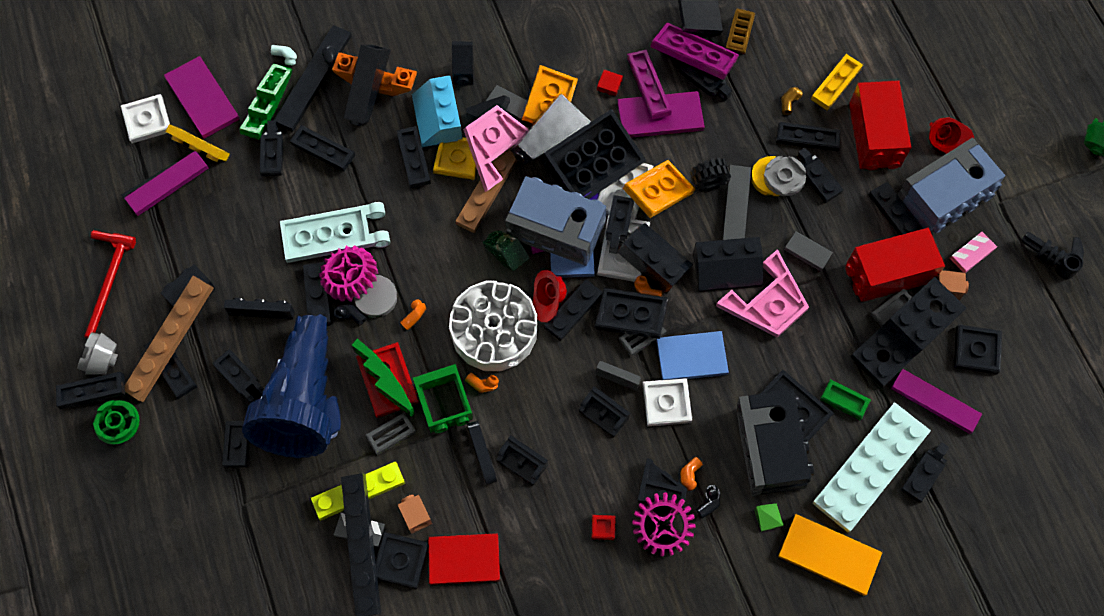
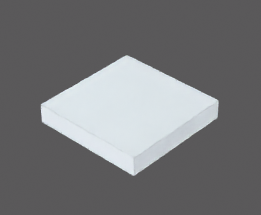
[121,94,170,143]
[642,378,692,427]

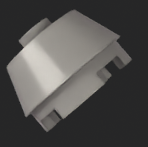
[77,332,118,375]

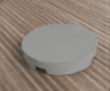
[764,156,806,196]
[354,275,397,318]

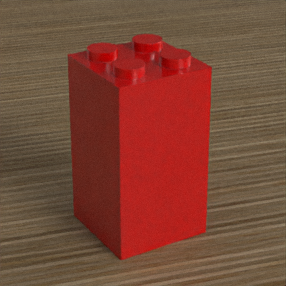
[849,81,911,170]
[845,228,945,302]

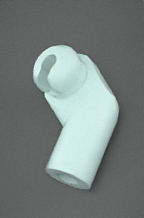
[271,45,297,65]

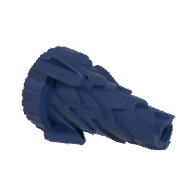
[242,314,341,458]

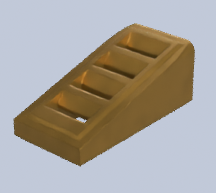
[726,9,755,54]

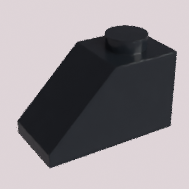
[452,41,474,86]

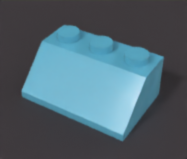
[412,76,462,147]

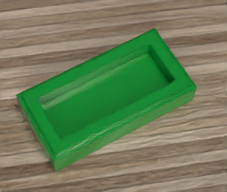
[820,379,871,420]

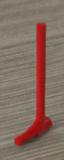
[84,230,136,338]

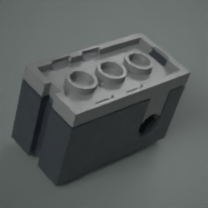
[735,389,814,496]

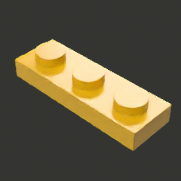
[811,54,863,111]
[165,124,230,162]

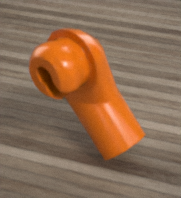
[634,275,662,296]
[680,457,703,491]

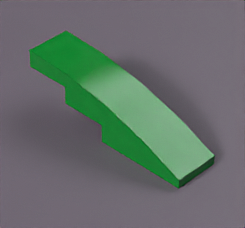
[240,63,292,140]
[352,339,415,417]

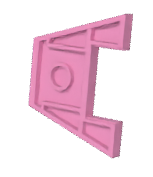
[463,105,528,192]
[716,249,809,337]

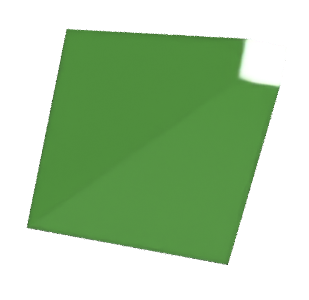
[754,503,783,532]

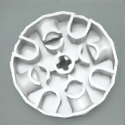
[449,281,537,371]

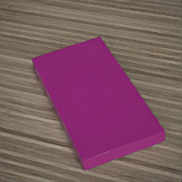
[650,23,739,80]
[164,56,240,139]
[617,91,705,138]

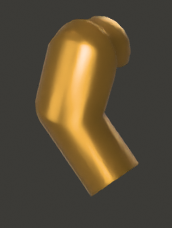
[781,87,803,115]

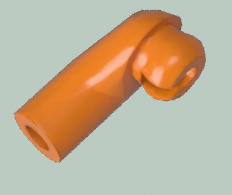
[401,299,426,330]
[465,373,499,393]

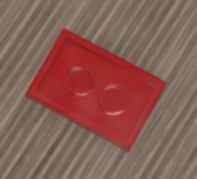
[356,342,419,418]
[429,533,500,585]

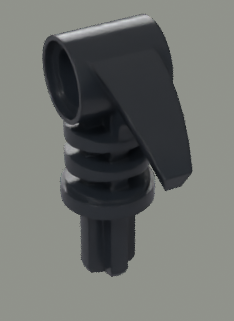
[1021,232,1084,279]

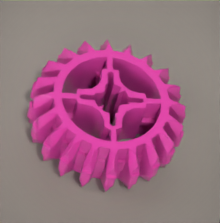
[319,245,378,302]
[632,492,696,556]

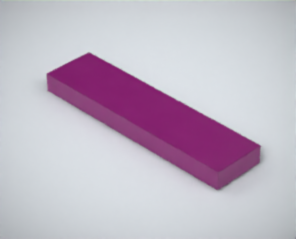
[627,50,672,120]
[124,151,209,216]
[891,369,982,434]

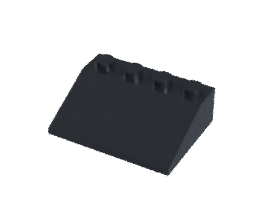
[540,109,647,199]

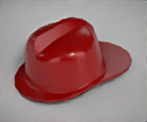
[929,117,974,154]
[532,270,567,322]

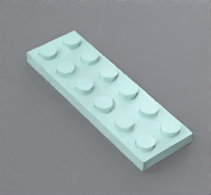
[812,402,931,533]

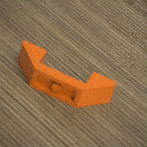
[332,52,417,96]

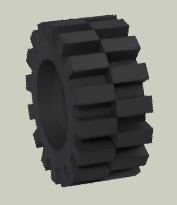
[690,158,731,192]

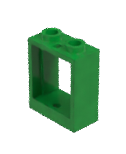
[413,364,473,433]

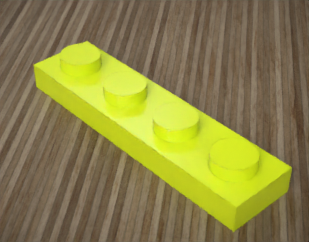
[311,461,405,521]

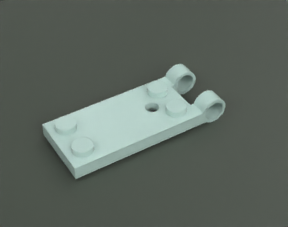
[280,202,390,263]

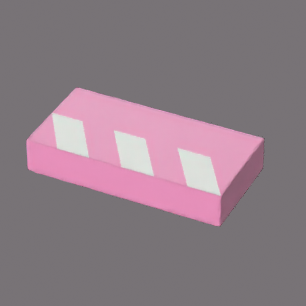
[950,232,997,273]

